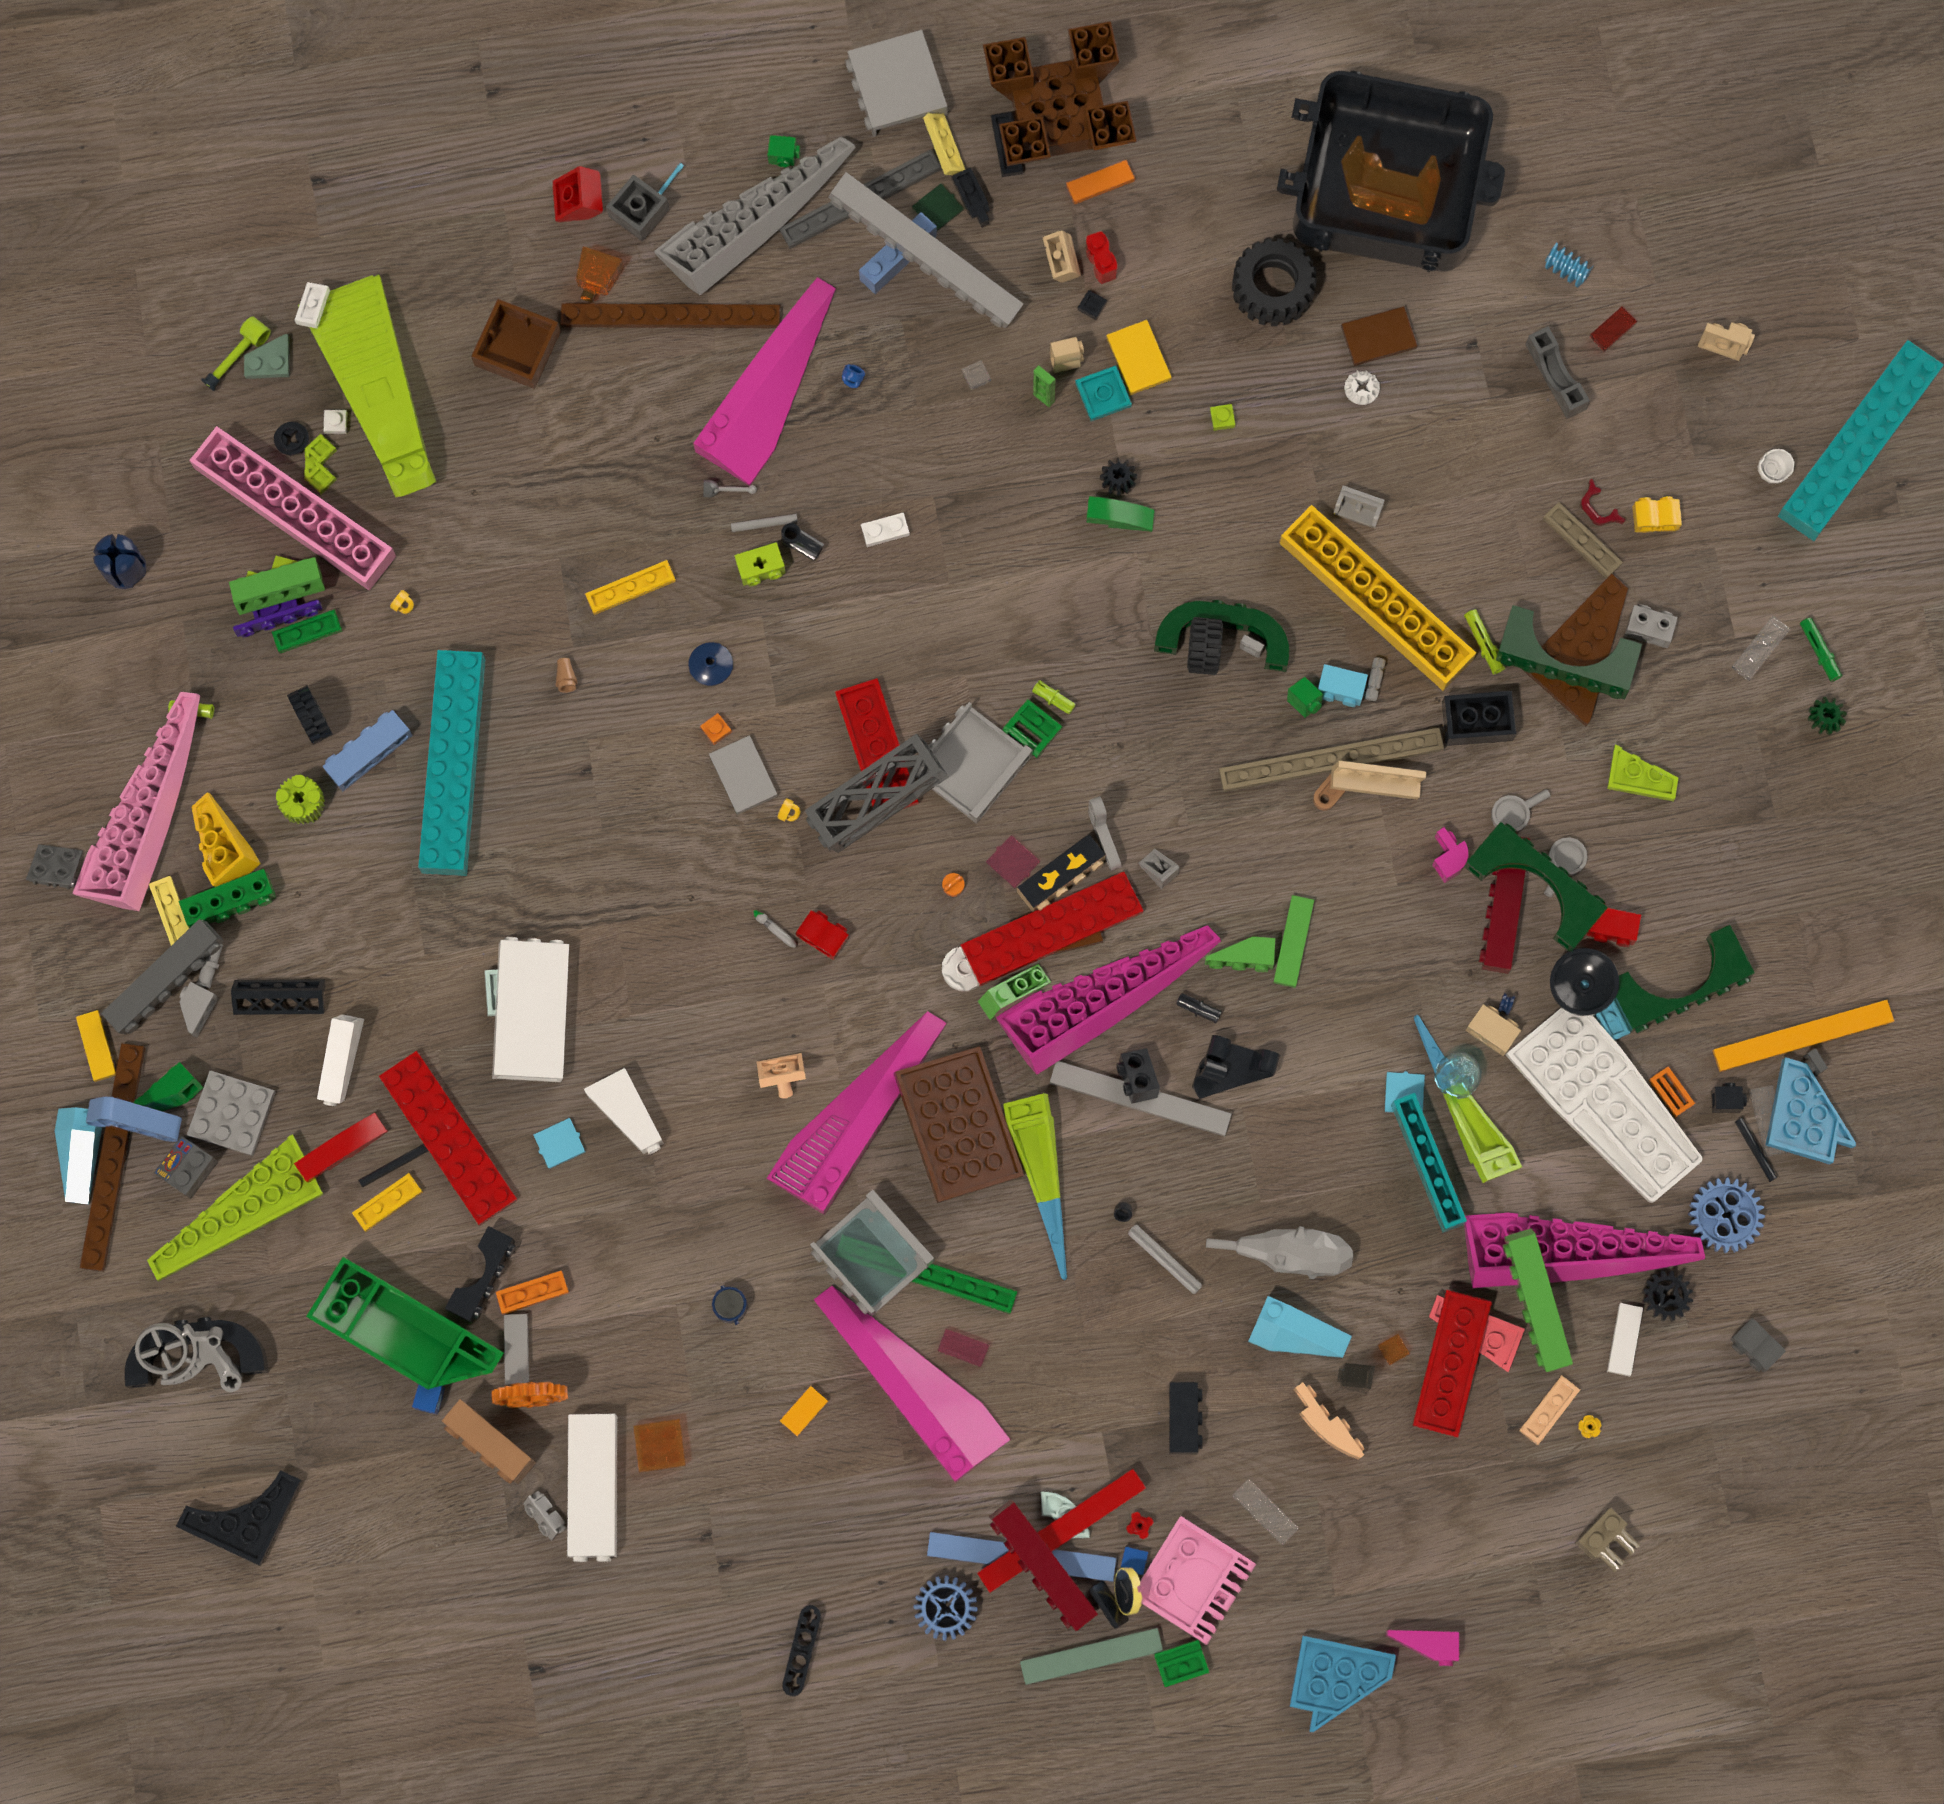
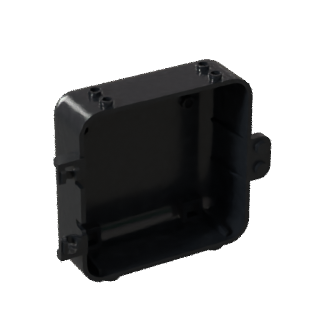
[1277,71,1505,273]

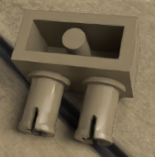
[1575,1507,1641,1572]

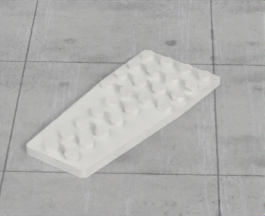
[1506,1008,1702,1203]

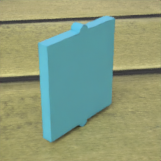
[1385,1071,1425,1113]
[534,1118,585,1169]

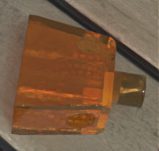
[576,246,624,302]

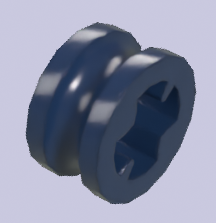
[1498,993,1515,1015]

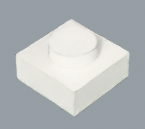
[324,410,348,434]

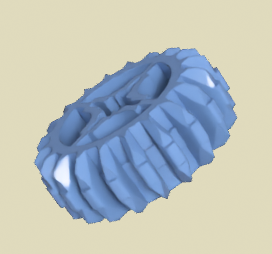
[914,1576,977,1640]

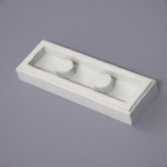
[1607,1303,1643,1377]

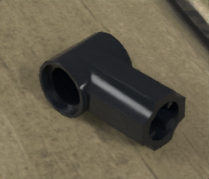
[781,523,824,561]

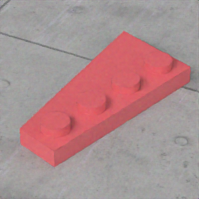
[1429,1295,1525,1372]

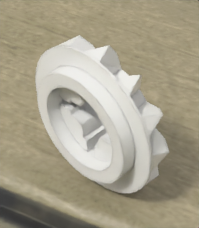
[1344,370,1380,405]

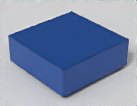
[1121,1547,1148,1576]

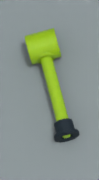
[201,316,271,391]

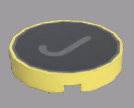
[1114,1568,1142,1615]

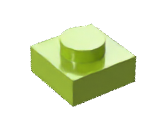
[1210,404,1235,431]

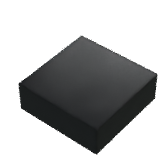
[1077,290,1107,320]

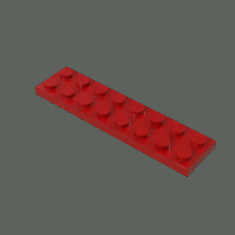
[960,871,1144,987]
[379,1051,518,1226]

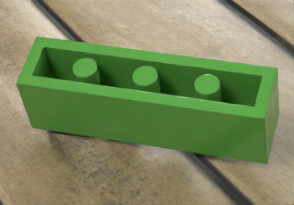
[229,557,325,615]

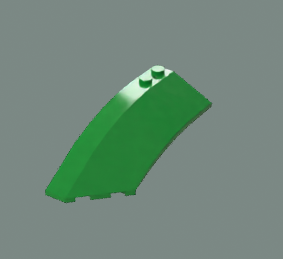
[306,1256,504,1390]

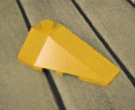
[191,792,261,887]

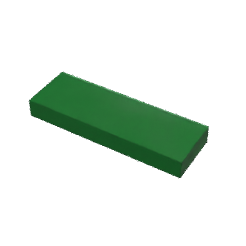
[272,609,343,654]

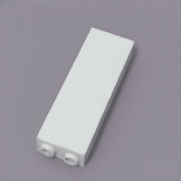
[567,1414,617,1562]

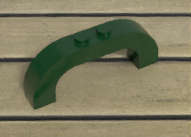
[1154,600,1289,672]

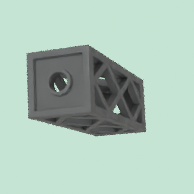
[805,734,949,853]

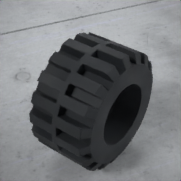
[1187,617,1223,675]

